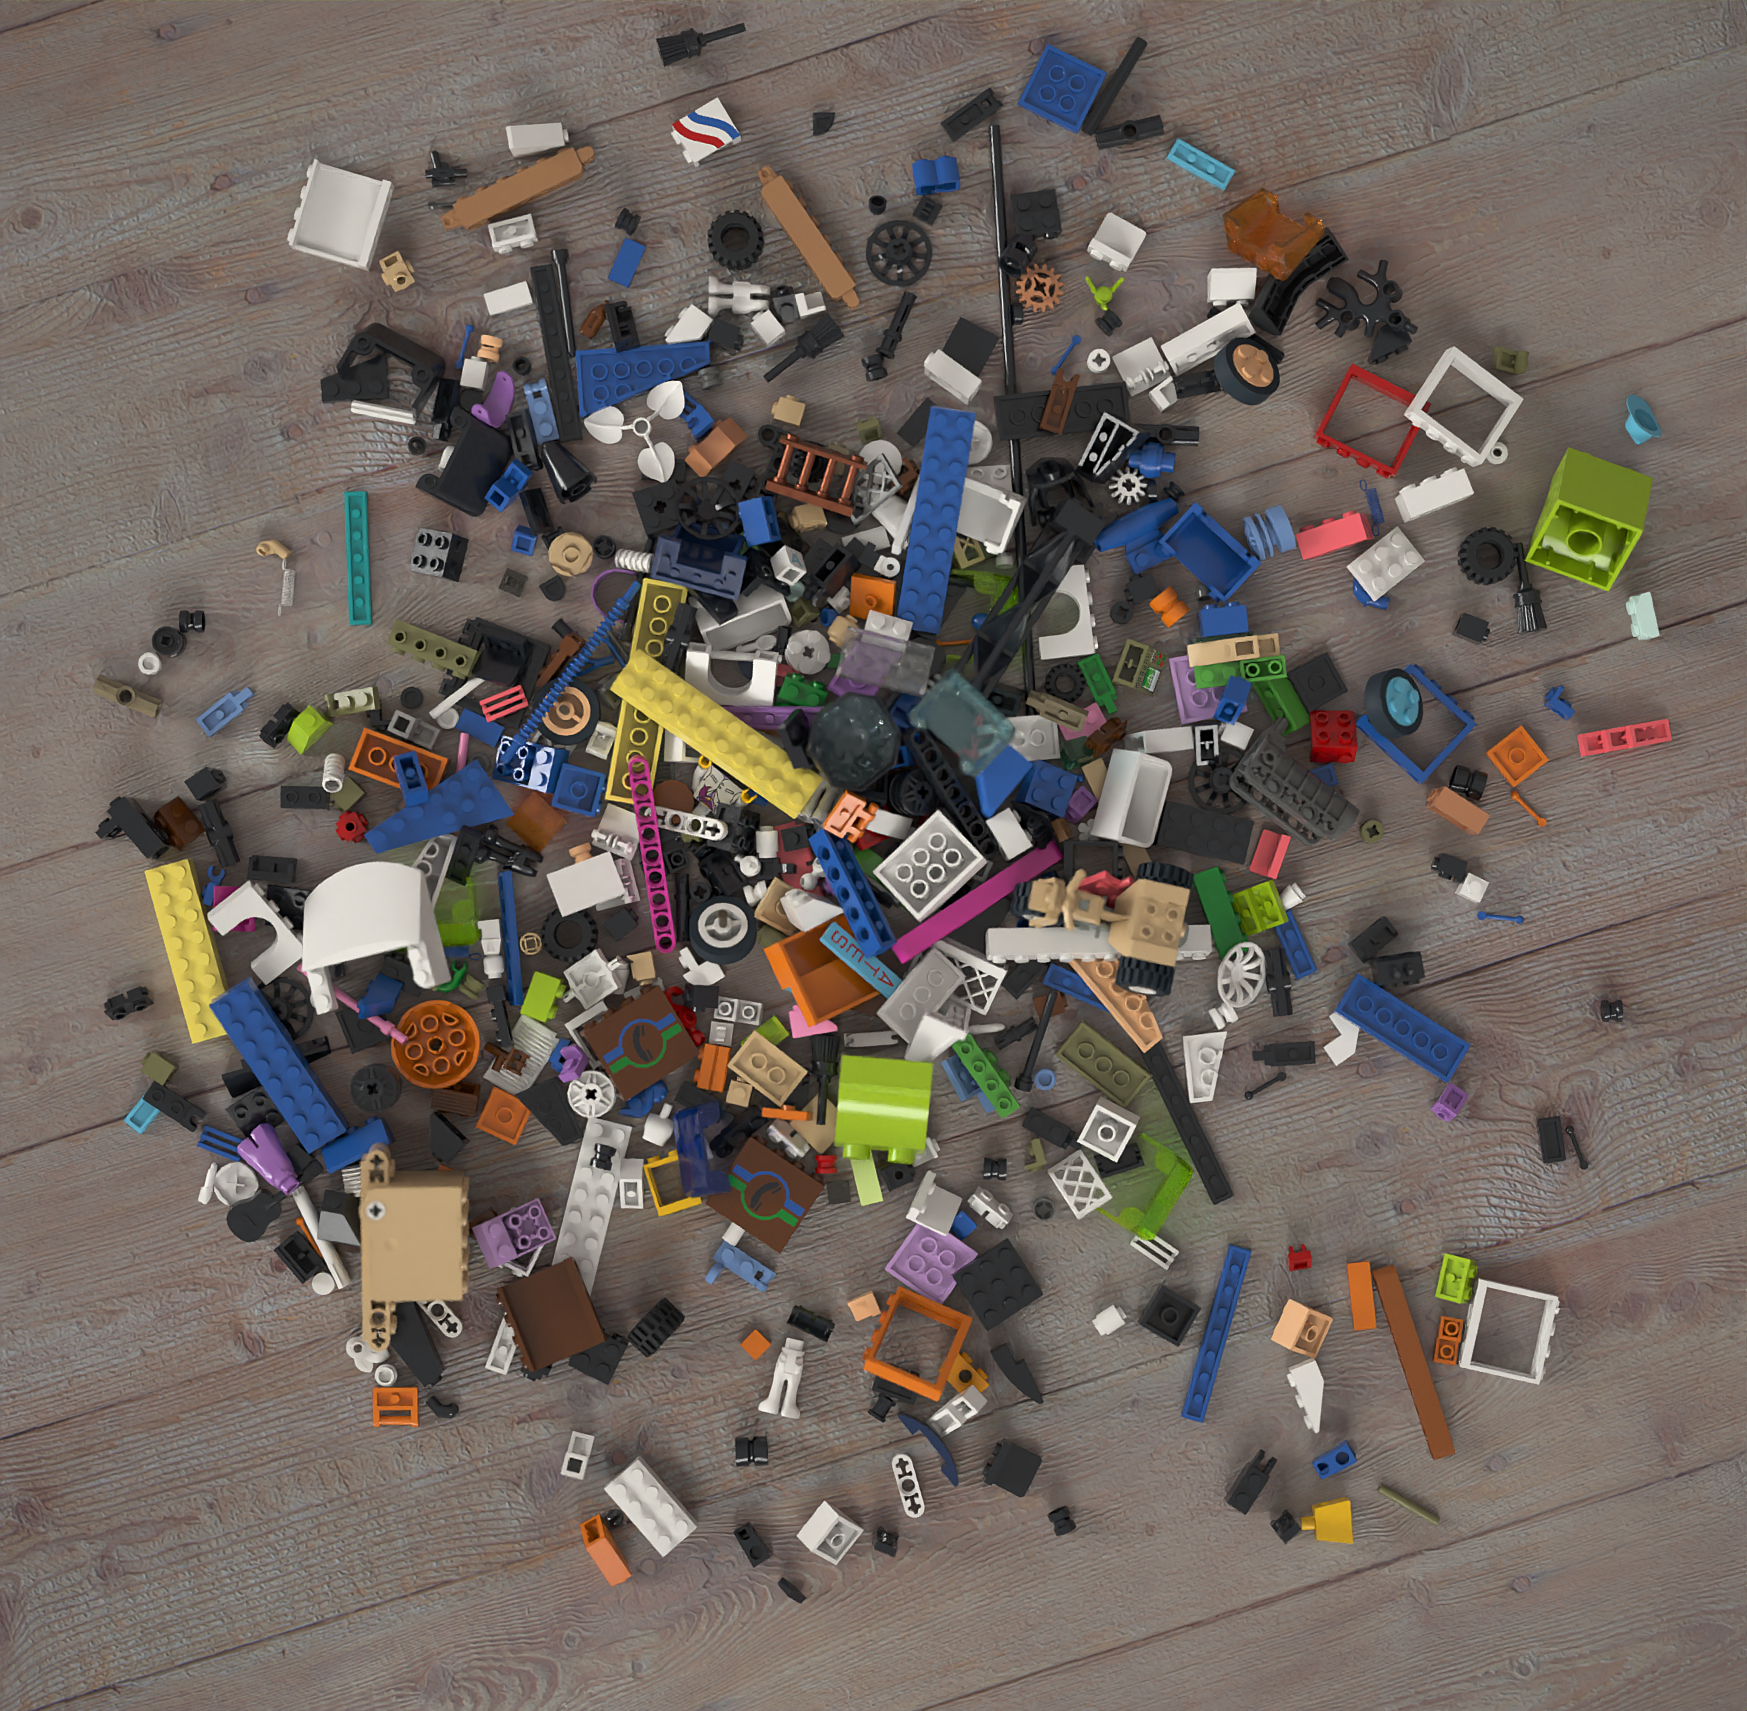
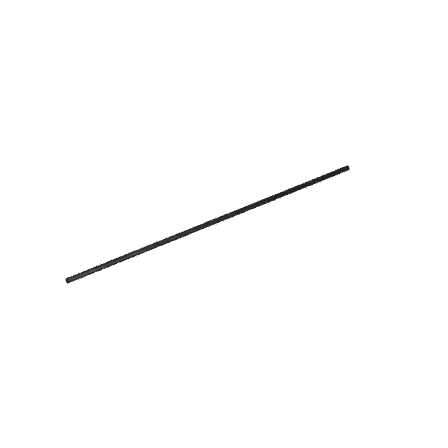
[989,125,1037,716]

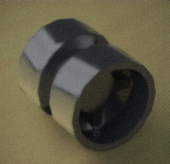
[998,234,1037,277]
[152,626,187,658]
[1448,764,1488,801]
[735,1436,768,1467]

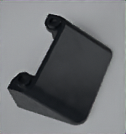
[415,407,514,517]

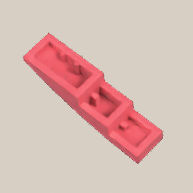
[1577,719,1672,757]

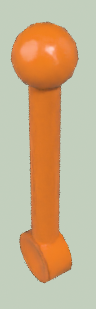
[934,637,974,647]
[1511,791,1547,827]
[295,1217,323,1257]

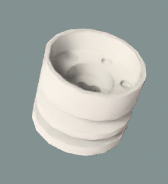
[568,1069,618,1118]

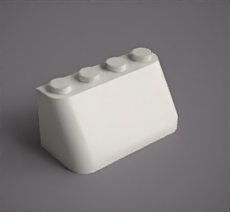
[688,583,792,651]
[1091,748,1172,848]

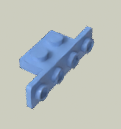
[941,1039,995,1113]

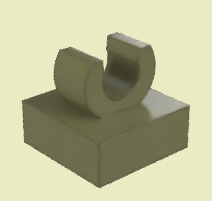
[856,415,884,445]

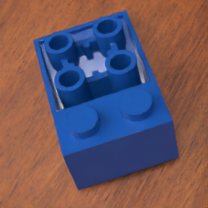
[492,735,570,793]

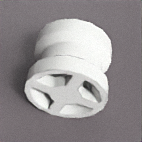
[1087,349,1110,374]

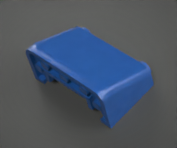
[1159,502,1261,603]

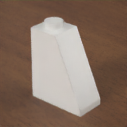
[506,123,569,159]
[1123,726,1194,755]

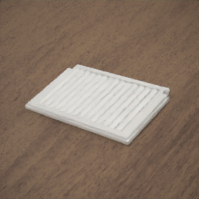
[483,1014,560,1096]

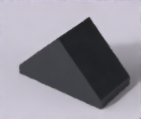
[1193,722,1219,766]

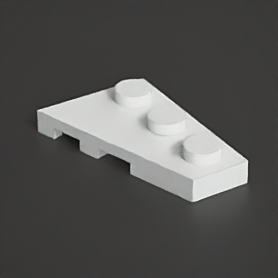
[1182,1031,1227,1103]

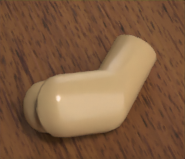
[256,539,291,559]

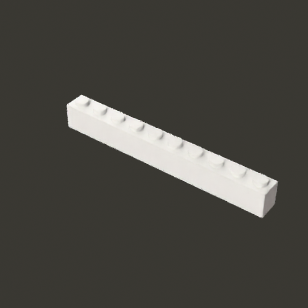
[985,925,1212,963]

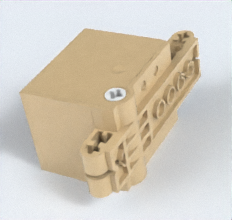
[360,1143,470,1352]

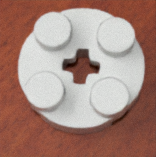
[785,630,831,674]

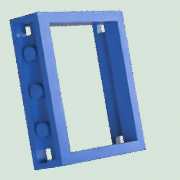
[1355,664,1477,784]

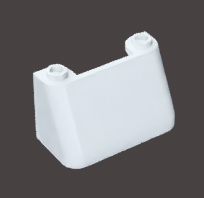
[957,474,1027,555]

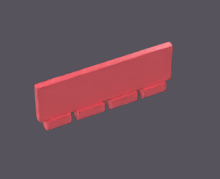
[773,821,824,897]

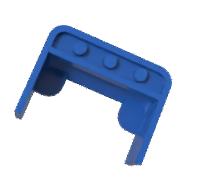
[974,742,1033,820]

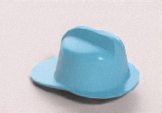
[1625,395,1662,445]

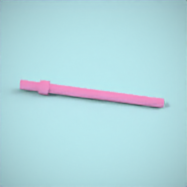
[297,963,408,1044]

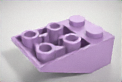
[472,1198,556,1269]

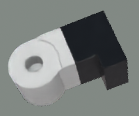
[858,541,900,577]

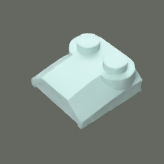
[1626,592,1660,641]

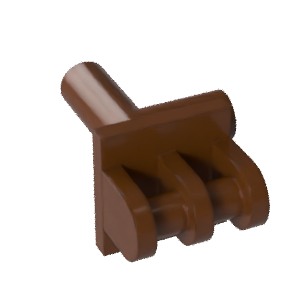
[484,1042,531,1076]

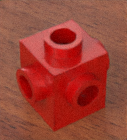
[335,810,370,844]

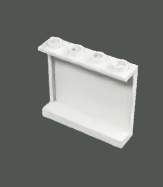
[288,159,395,271]

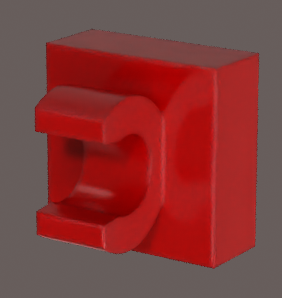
[1287,1244,1312,1272]

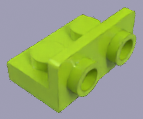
[1435,1253,1478,1304]

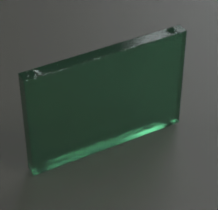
[1191,631,1254,645]

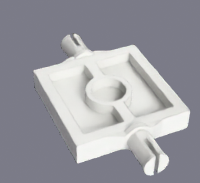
[562,948,623,1010]

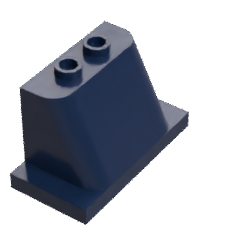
[651,520,748,601]

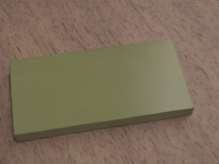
[1055,1019,1153,1109]

